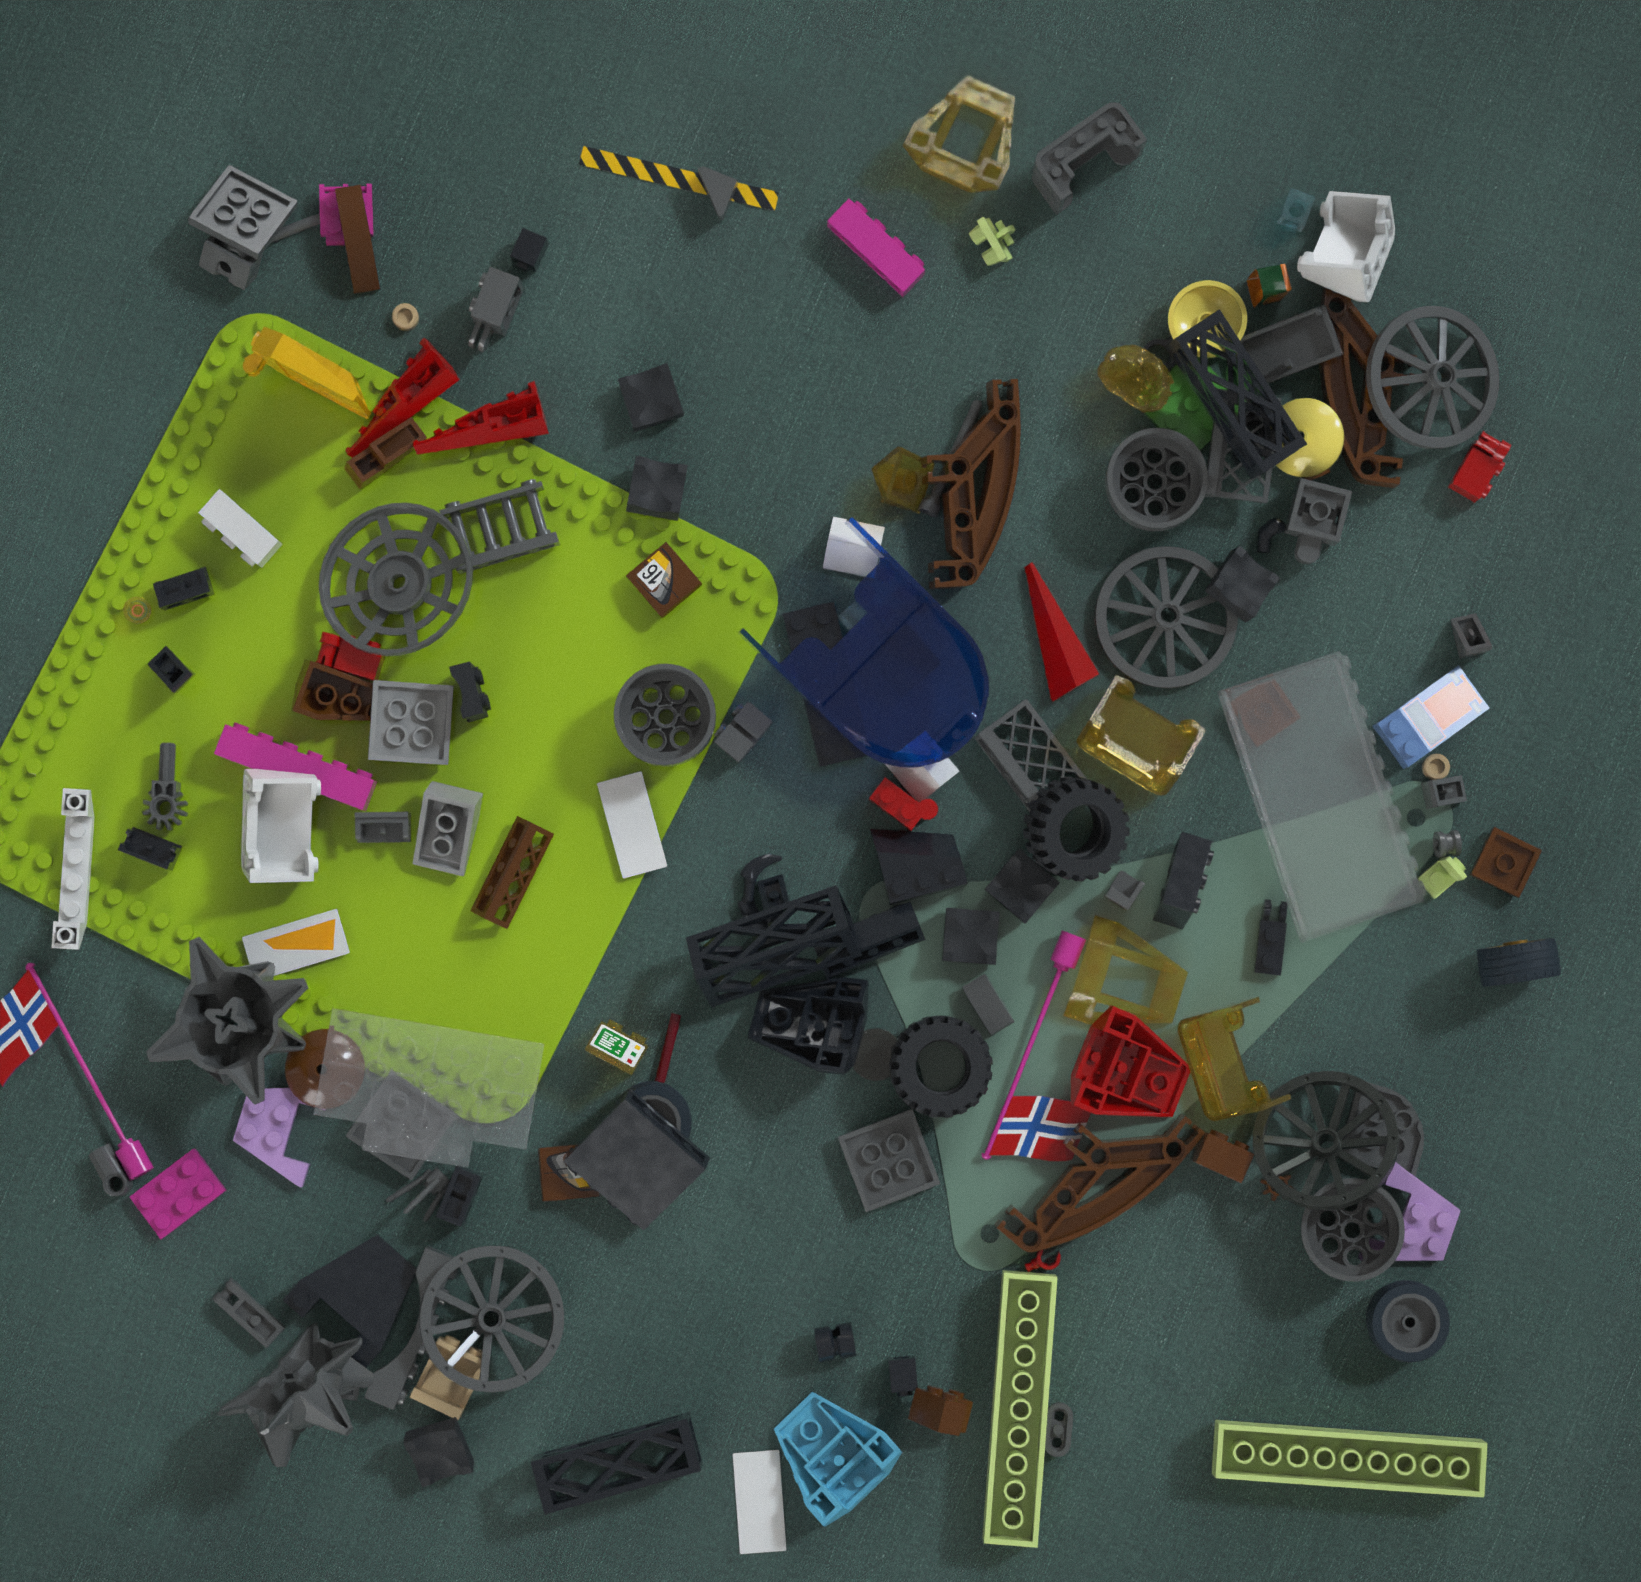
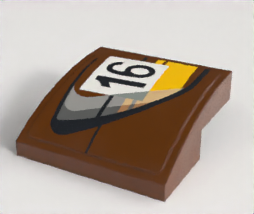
[626,542,702,619]
[538,1144,599,1201]

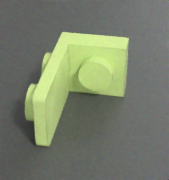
[1417,856,1467,899]

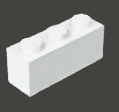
[198,489,283,568]

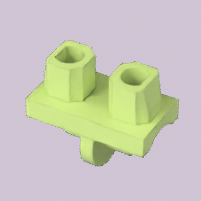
[969,217,1016,266]

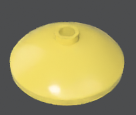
[1168,280,1247,358]
[1271,398,1344,477]

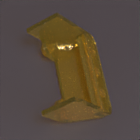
[1178,997,1291,1121]

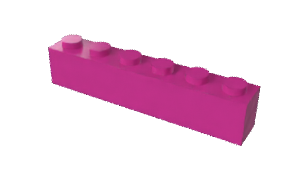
[214,722,377,811]

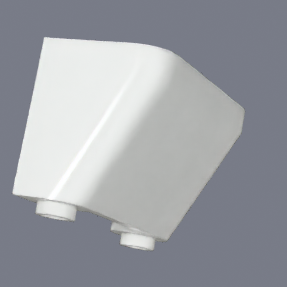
[1297,191,1395,303]
[241,769,321,883]

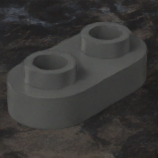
[1045,1402,1073,1457]

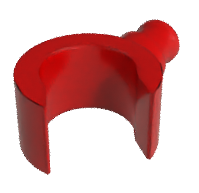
[1025,1250,1061,1272]

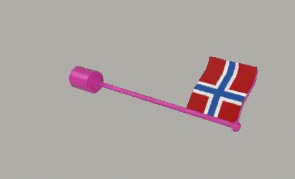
[981,930,1091,1161]
[0,963,154,1181]

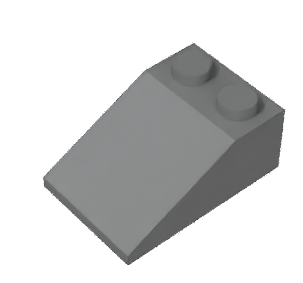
[413,781,483,876]

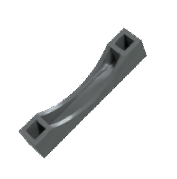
[364,1246,459,1410]

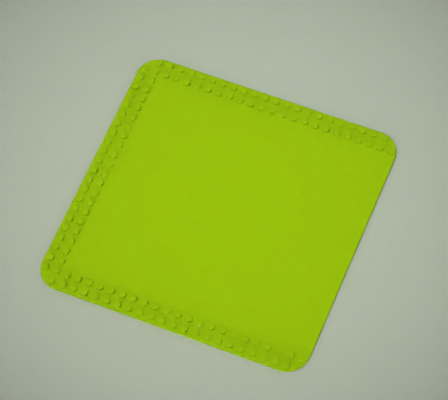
[0,313,778,1123]

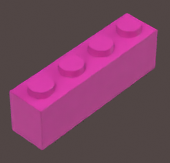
[827,199,925,297]

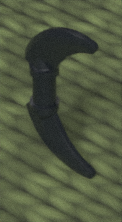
[737,854,782,924]

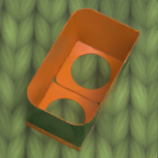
[1247,264,1291,308]

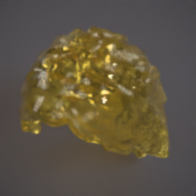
[1097,344,1174,413]

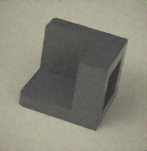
[1104,871,1145,911]

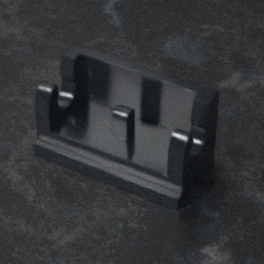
[153,567,215,611]
[118,827,183,871]

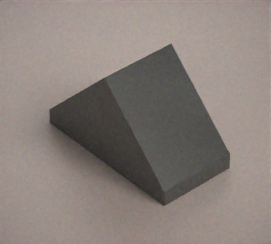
[698,166,738,221]
[1451,613,1492,659]
[1421,775,1467,809]

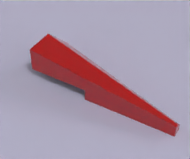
[345,338,460,458]
[413,381,549,455]
[1024,562,1099,702]

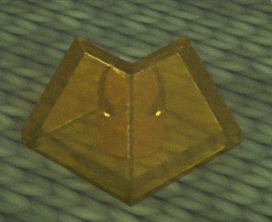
[871,446,935,513]

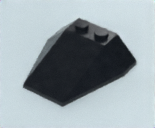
[748,977,869,1075]

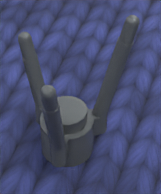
[386,1167,450,1222]

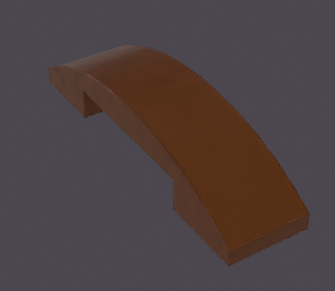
[335,185,380,294]

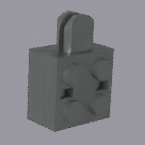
[468,267,524,352]
[1284,478,1352,565]

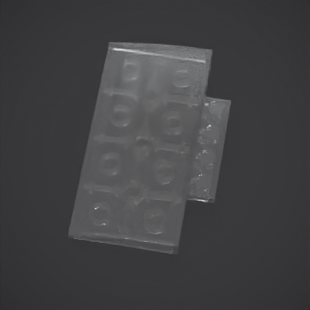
[313,1008,544,1167]

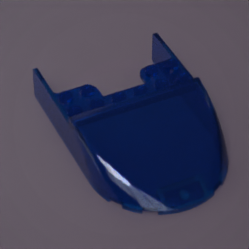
[737,517,989,768]

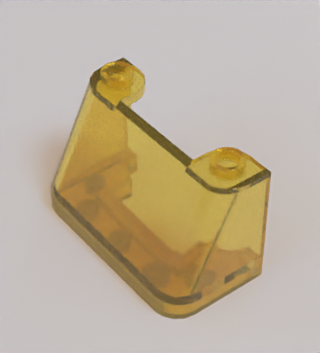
[1077,674,1207,795]

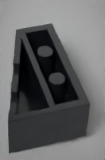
[1153,832,1214,930]

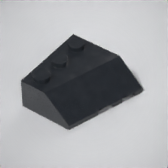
[870,829,968,905]

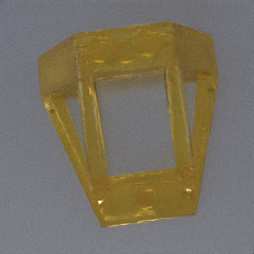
[903,76,1015,193]
[1063,915,1188,1024]

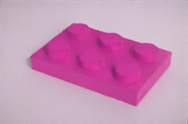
[130,1148,227,1239]

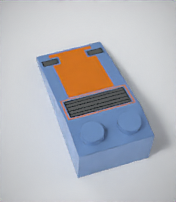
[1373,665,1489,769]

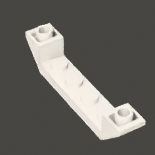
[52,788,95,950]

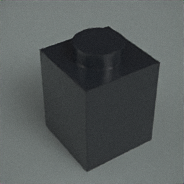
[510,228,549,272]
[888,1355,918,1397]

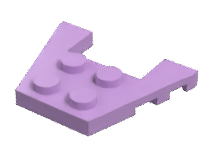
[233,1088,327,1187]
[1358,1162,1460,1261]

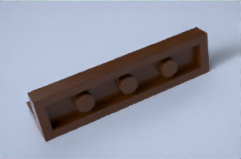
[470,816,554,929]

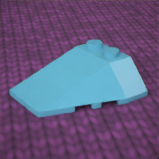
[774,1392,902,1527]

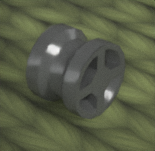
[1433,830,1462,858]

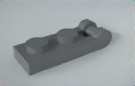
[212,1278,286,1348]

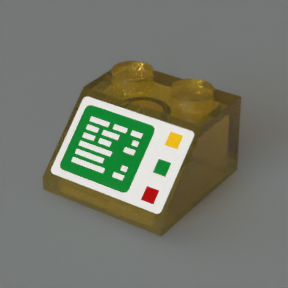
[585,1019,649,1075]

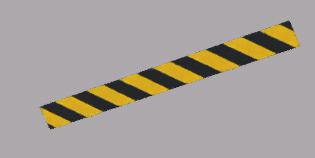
[579,146,779,211]

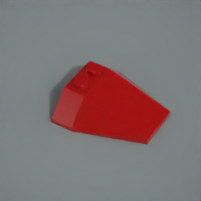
[1071,1005,1192,1117]

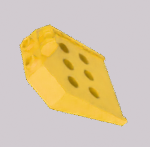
[243,327,372,420]

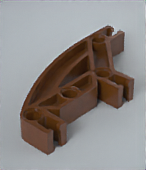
[1319,287,1417,488]
[921,379,1021,589]
[994,1113,1205,1252]

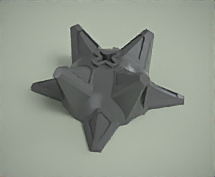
[146,937,308,1105]
[218,1322,374,1467]

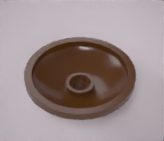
[285,1029,365,1109]

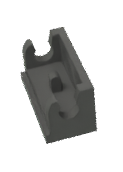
[355,812,411,843]

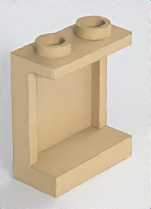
[410,1335,482,1420]

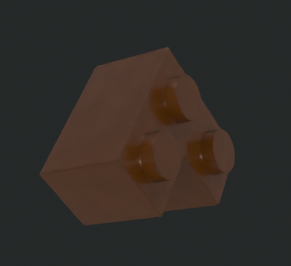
[1190,1129,1254,1183]
[908,1385,973,1436]

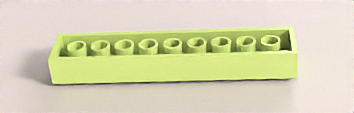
[982,1270,1057,1548]
[1212,1420,1487,1497]

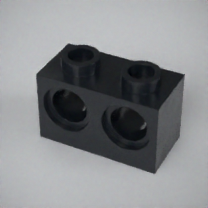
[436,1165,484,1227]

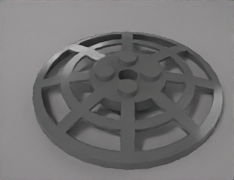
[319,503,473,656]

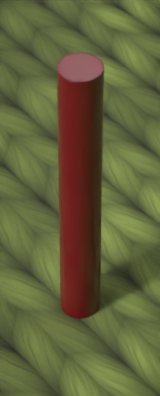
[655,1013,682,1083]

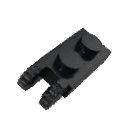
[1254,899,1288,976]

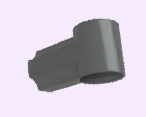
[88,1144,133,1196]

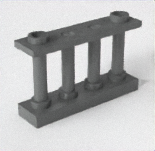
[439,479,560,574]

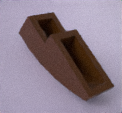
[344,417,427,489]

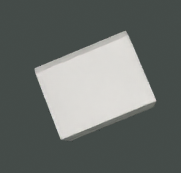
[823,517,885,579]
[885,731,959,802]

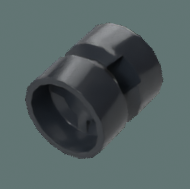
[814,1322,856,1363]

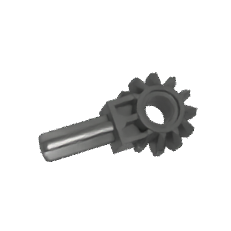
[142,743,188,831]

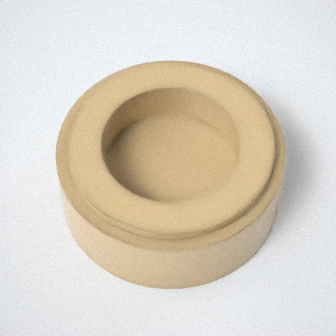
[392,303,419,331]
[1422,754,1450,780]

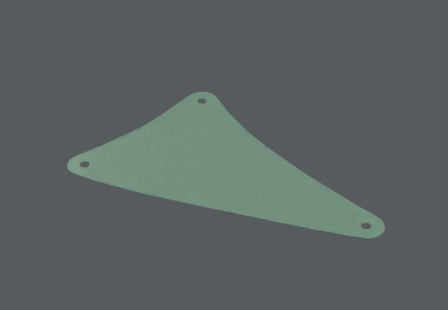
[859,781,1453,1271]

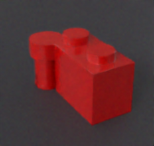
[1448,431,1511,503]
[315,631,385,681]
[869,777,938,831]

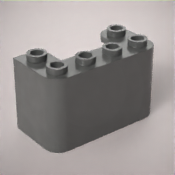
[1032,102,1147,215]

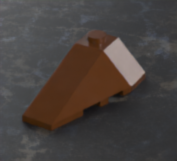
[291,660,373,721]

